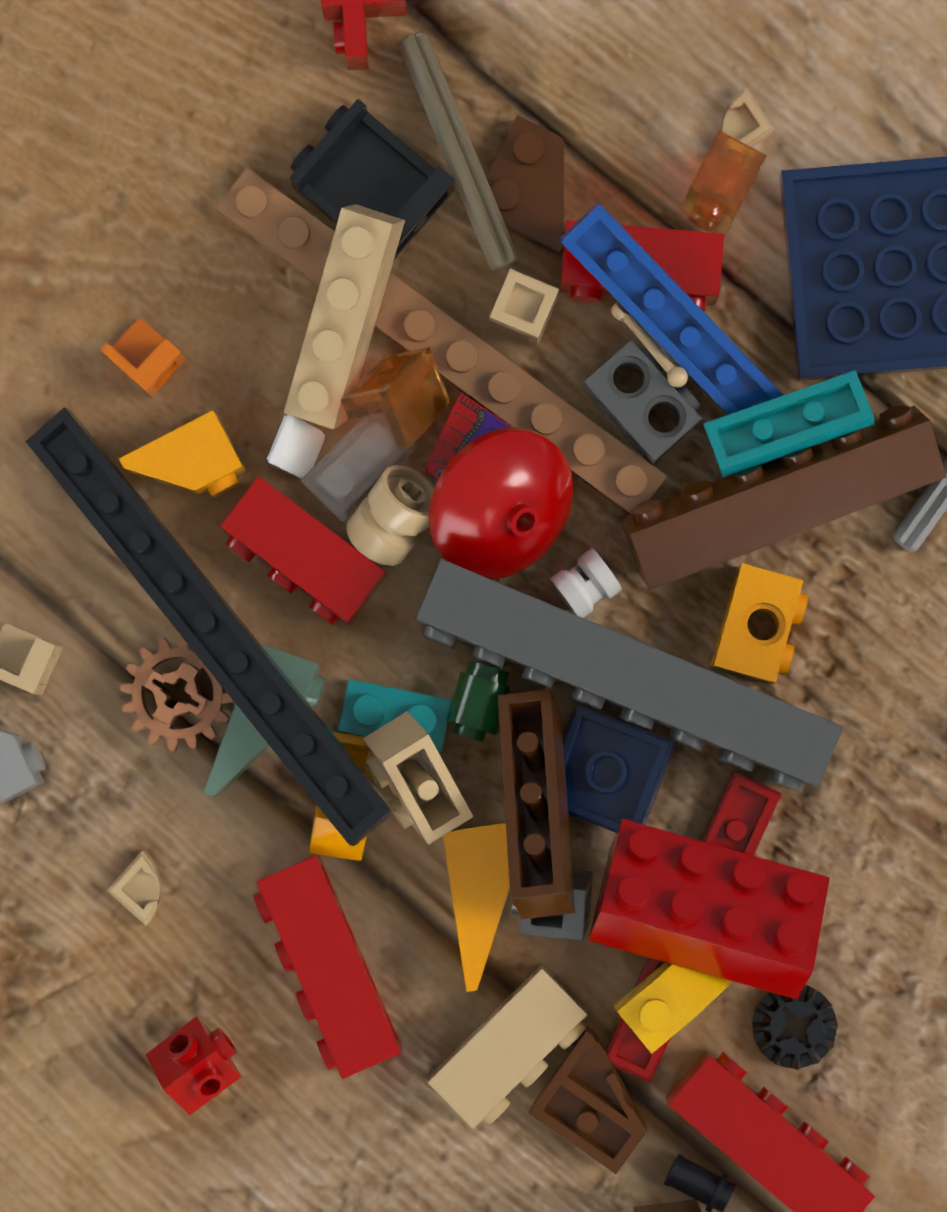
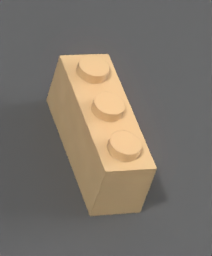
[427,965,587,1129]

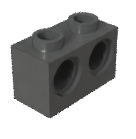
[582,340,702,465]

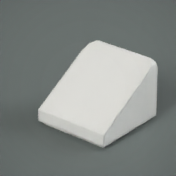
[267,414,325,480]

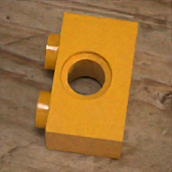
[710,563,808,684]

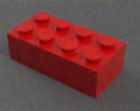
[588,819,830,999]

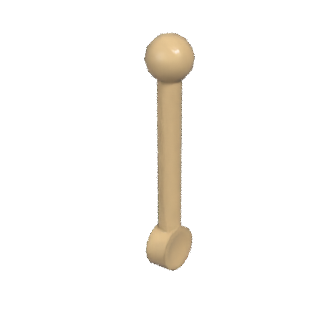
[610,301,688,388]

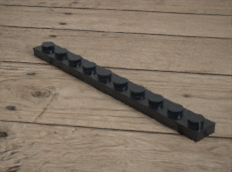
[25,407,395,846]

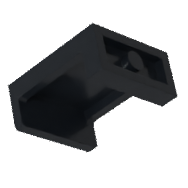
[290,99,455,260]

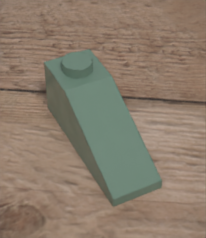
[203,643,326,797]

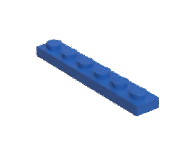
[559,202,784,415]

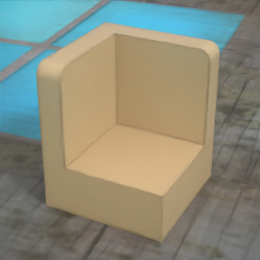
[489,269,559,346]
[0,624,63,695]

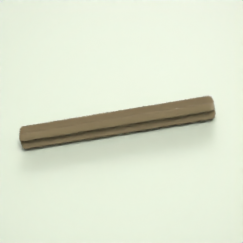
[399,32,518,271]

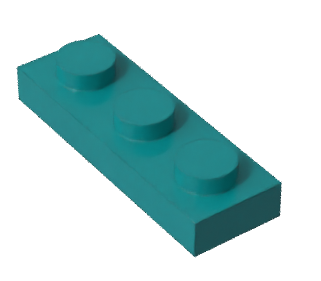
[704,370,874,478]

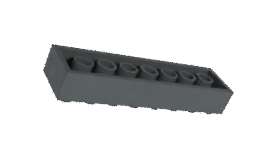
[416,559,843,793]

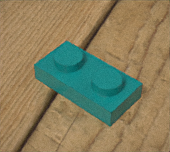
[338,679,452,752]

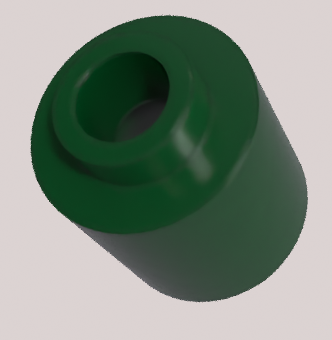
[446,661,511,742]

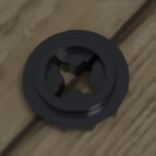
[752,985,838,1070]

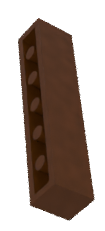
[620,405,947,590]

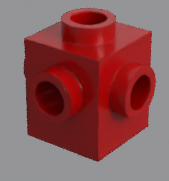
[145,1016,241,1115]

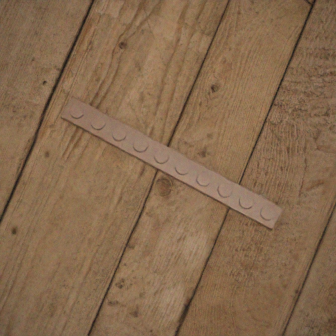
[216,167,667,514]

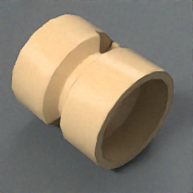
[347,465,435,566]

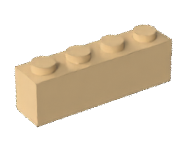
[284,204,405,429]

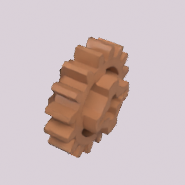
[120,636,235,751]

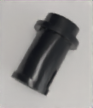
[664,1154,736,1212]

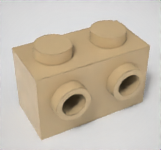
[363,711,473,845]

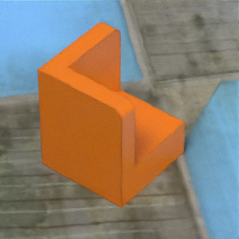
[99,319,187,398]

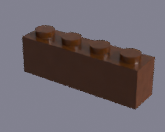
[498,689,575,919]

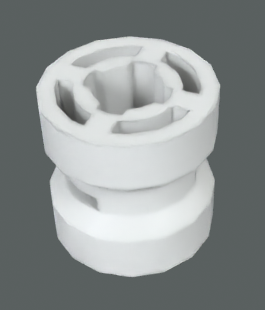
[549,548,622,618]

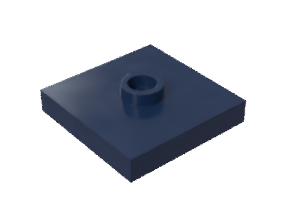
[563,704,677,833]

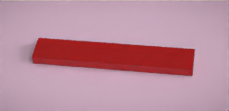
[605,771,782,1083]

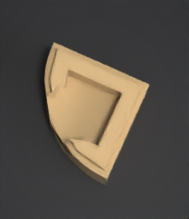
[721,87,775,162]
[107,850,162,926]

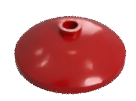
[429,427,573,579]

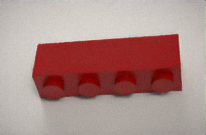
[253,855,403,1079]
[665,1050,876,1212]

